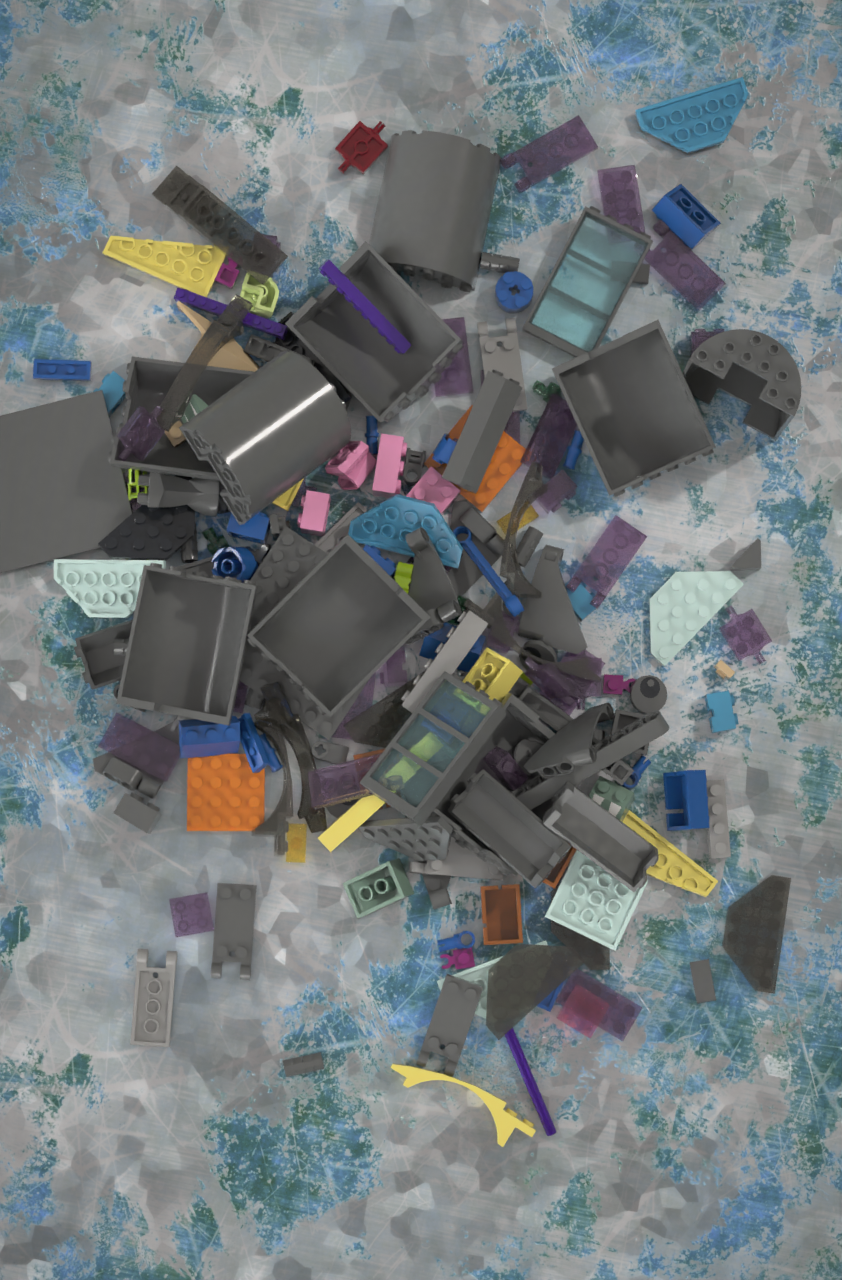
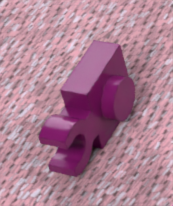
[215,253,243,289]
[603,674,636,695]
[440,947,475,970]

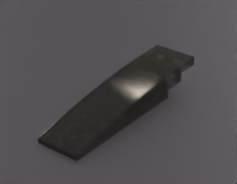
[152,166,288,285]

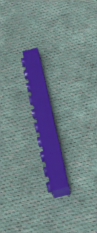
[319,260,411,354]
[174,287,288,340]

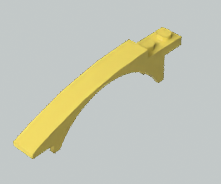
[318,732,444,852]
[390,1063,536,1147]

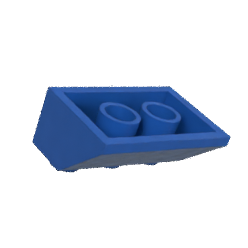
[652,184,721,249]
[419,623,486,672]
[179,716,240,758]

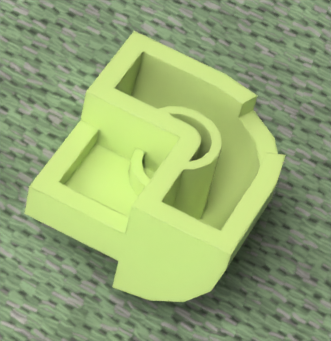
[236,270,279,319]

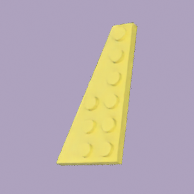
[103,236,230,298]
[623,810,718,897]

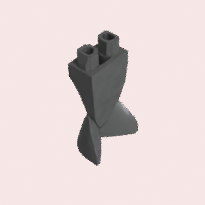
[137,472,219,517]

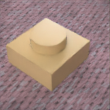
[164,421,186,448]
[714,660,735,679]

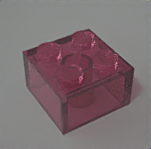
[556,984,610,1039]

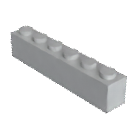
[401,610,488,713]

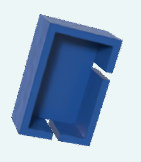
[663,770,710,831]

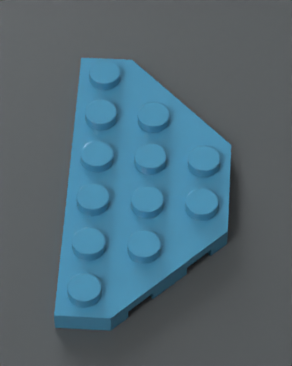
[635,77,749,153]
[348,494,463,568]

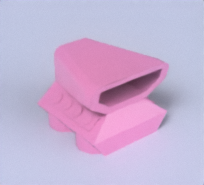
[325,441,377,490]

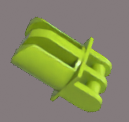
[127,469,149,500]

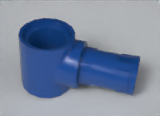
[618,755,651,790]
[437,931,475,952]

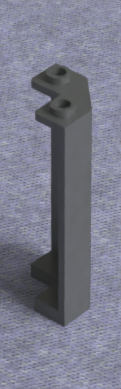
[441,369,523,494]
[74,620,133,690]
[448,769,572,889]
[543,781,659,892]

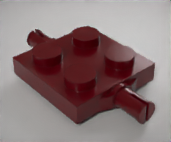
[335,121,388,175]

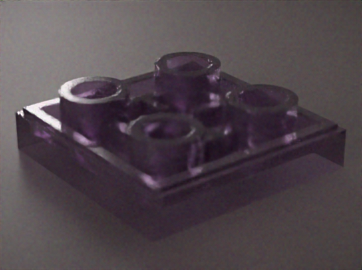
[169,892,214,937]

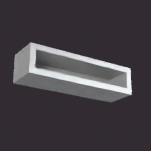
[707,779,731,859]

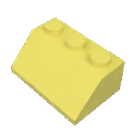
[453,647,523,716]

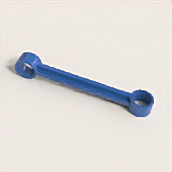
[453,526,524,617]

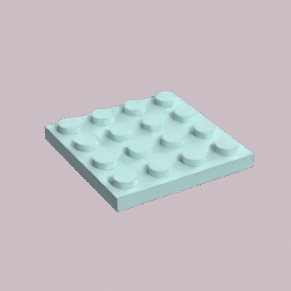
[545,850,648,950]

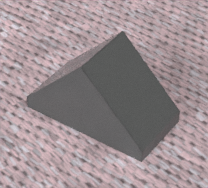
[730,539,762,571]

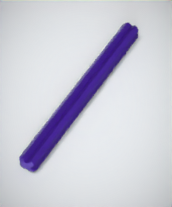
[503,1026,556,1136]

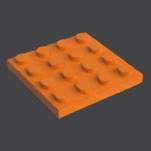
[424,405,531,512]
[187,754,265,831]

